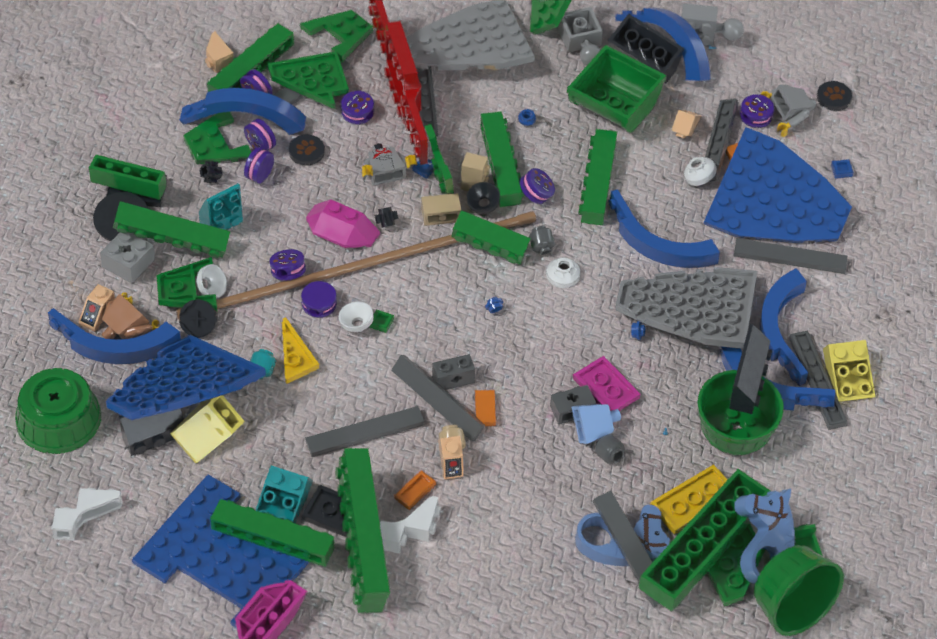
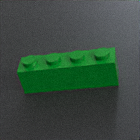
[89,154,167,199]
[451,210,531,264]

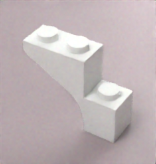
[52,488,122,541]
[380,496,441,554]

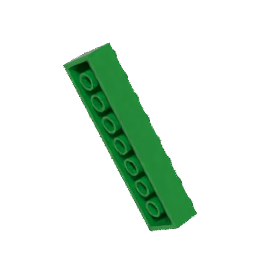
[335,448,390,613]
[638,469,771,612]

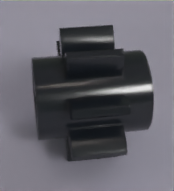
[200,161,223,183]
[374,207,399,228]

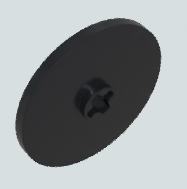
[93,192,148,242]

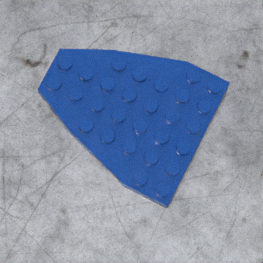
[703,127,852,243]
[106,335,266,420]

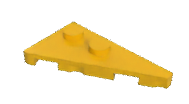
[282,317,319,384]

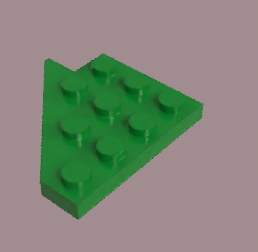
[268,51,349,109]
[707,524,766,607]

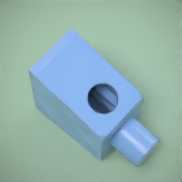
[572,404,621,444]

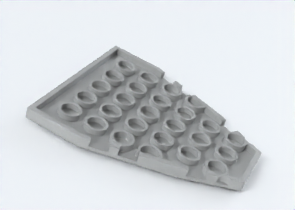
[406,0,535,70]
[616,267,757,349]

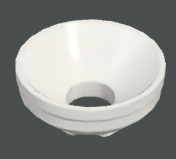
[684,157,717,186]
[546,258,580,288]
[196,264,227,299]
[338,302,374,332]

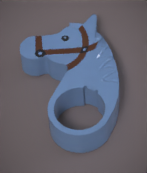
[735,489,795,584]
[575,505,670,566]

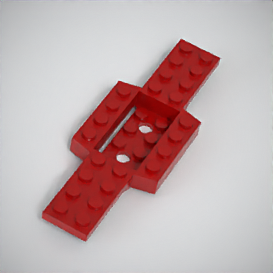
[368,0,428,165]

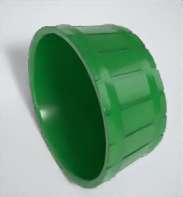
[15,368,102,454]
[698,370,784,455]
[754,545,844,636]

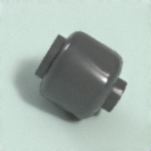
[529,226,555,255]
[595,435,625,464]

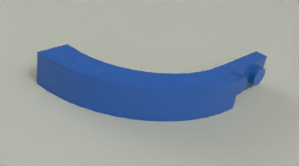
[615,7,710,81]
[179,88,306,135]
[609,189,720,268]
[760,268,808,386]
[48,308,181,364]
[720,346,835,411]

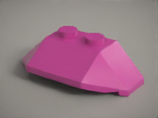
[306,199,380,248]
[235,580,307,639]

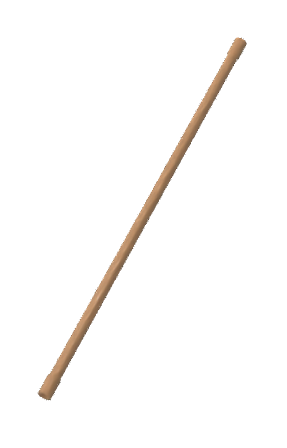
[176,211,536,321]

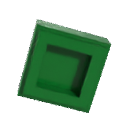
[369,309,394,333]

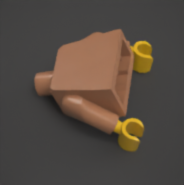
[101,292,159,339]

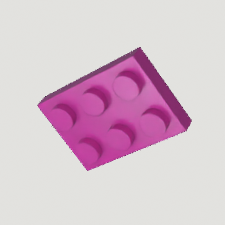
[573,356,640,411]

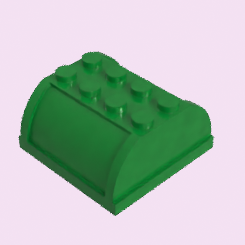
[567,45,666,133]

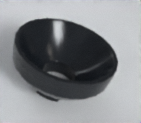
[466,182,500,214]

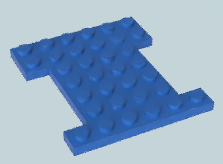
[132,474,309,629]

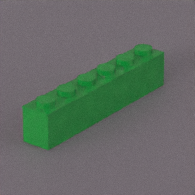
[207,23,294,92]
[480,111,525,207]
[578,129,617,226]
[113,201,230,258]
[210,499,335,567]

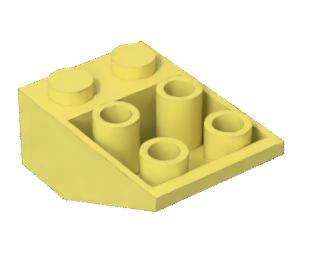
[823,340,876,402]
[170,395,245,463]

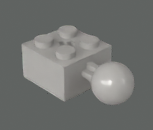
[681,3,744,46]
[557,7,603,66]
[100,232,156,283]

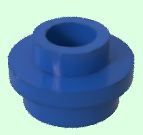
[518,109,536,126]
[485,297,504,313]
[631,321,646,340]

